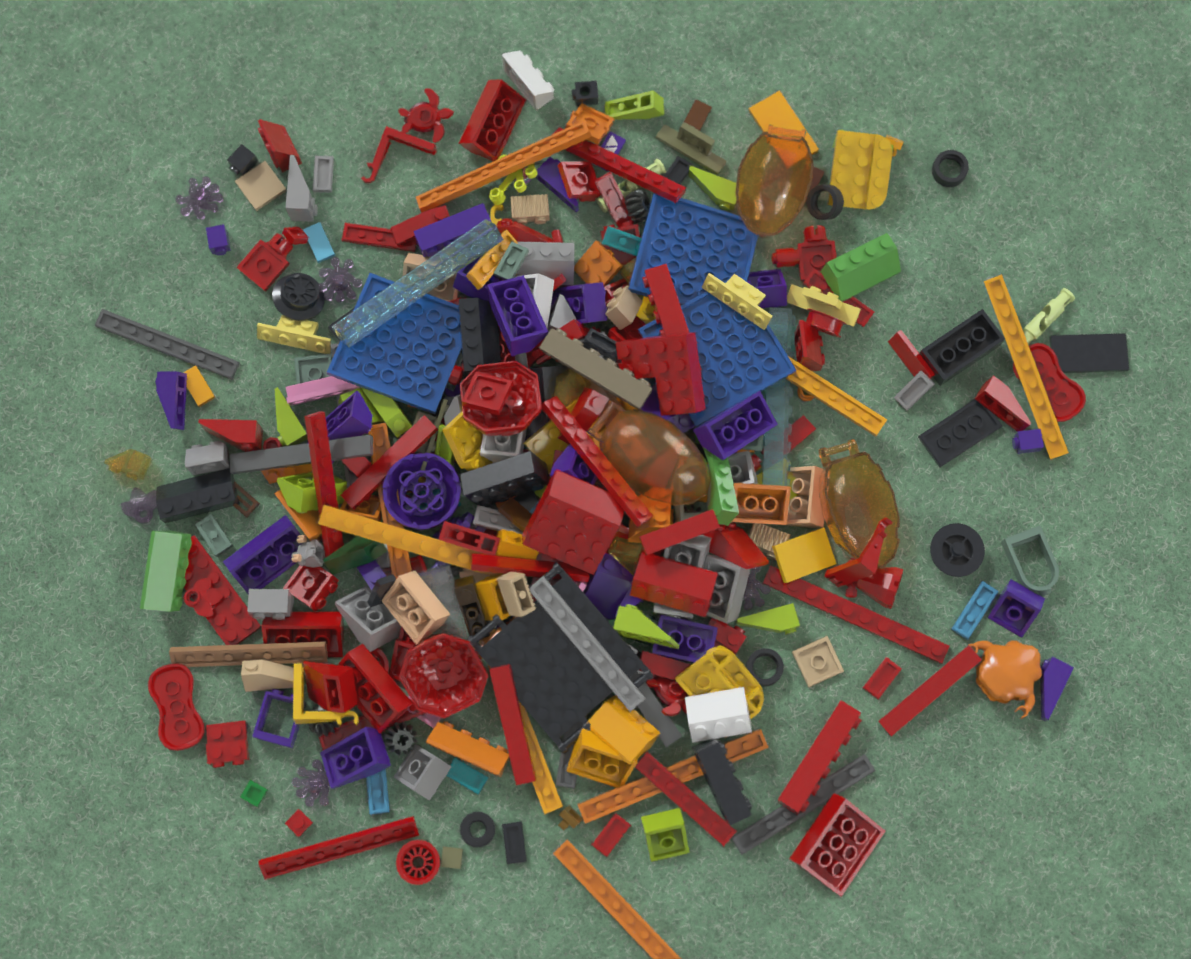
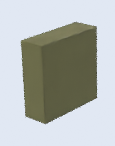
[440,847,463,869]

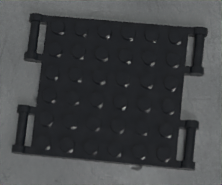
[467,562,655,754]

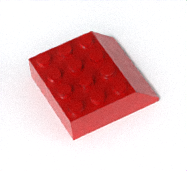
[522,469,624,575]

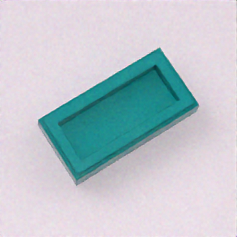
[446,758,489,795]

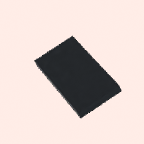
[1049,333,1129,373]
[918,399,1002,468]

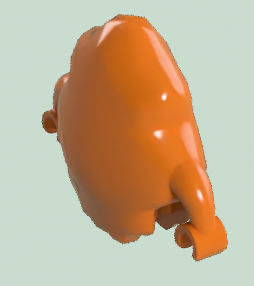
[969,640,1042,719]

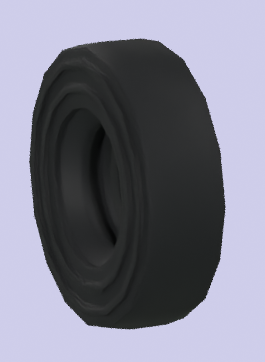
[460,812,496,848]

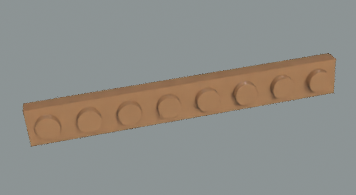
[169,642,328,667]

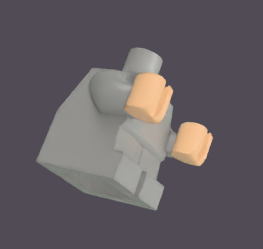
[292,535,325,567]

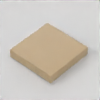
[235,161,287,211]
[792,636,844,688]

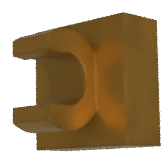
[558,805,583,831]

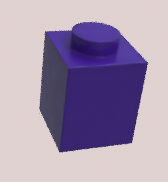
[206,224,231,256]
[1012,429,1044,454]

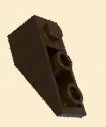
[454,575,490,638]

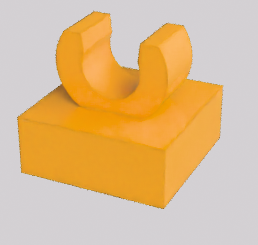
[885,135,904,157]

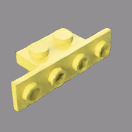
[702,273,772,330]
[787,284,861,327]
[257,315,331,354]

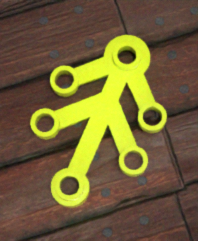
[489,155,538,205]

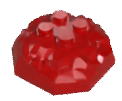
[460,361,542,436]
[399,633,488,718]

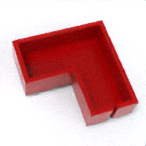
[615,332,706,416]

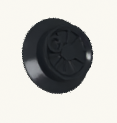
[272,273,325,321]
[930,523,985,577]

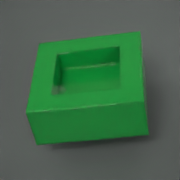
[240,780,268,807]

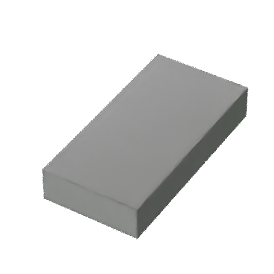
[313,156,334,193]
[894,370,935,411]

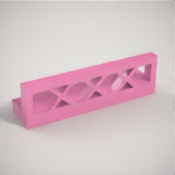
[286,376,362,406]

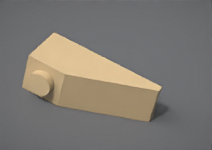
[241,660,305,692]

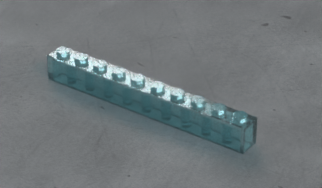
[332,219,503,348]
[762,307,795,486]

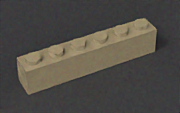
[539,328,652,411]

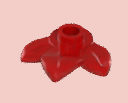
[183,578,223,617]

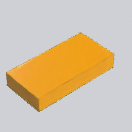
[184,365,216,407]

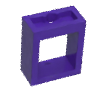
[252,689,306,748]

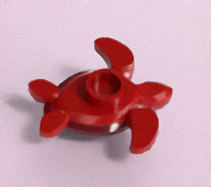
[398,88,454,143]
[645,676,689,716]

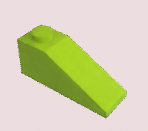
[605,90,664,120]
[688,166,743,211]
[275,387,308,447]
[362,388,412,437]
[736,603,800,635]

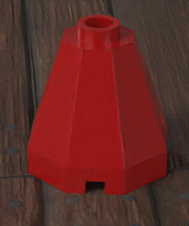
[854,567,904,609]

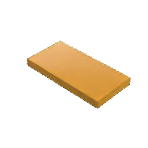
[748,90,819,169]

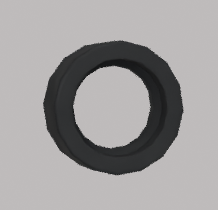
[932,150,969,187]
[806,184,844,220]
[746,648,784,687]

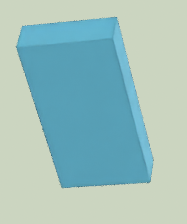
[303,222,335,263]

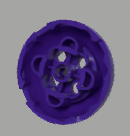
[383,453,461,530]

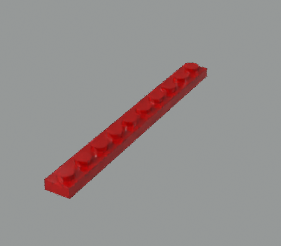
[762,565,949,664]

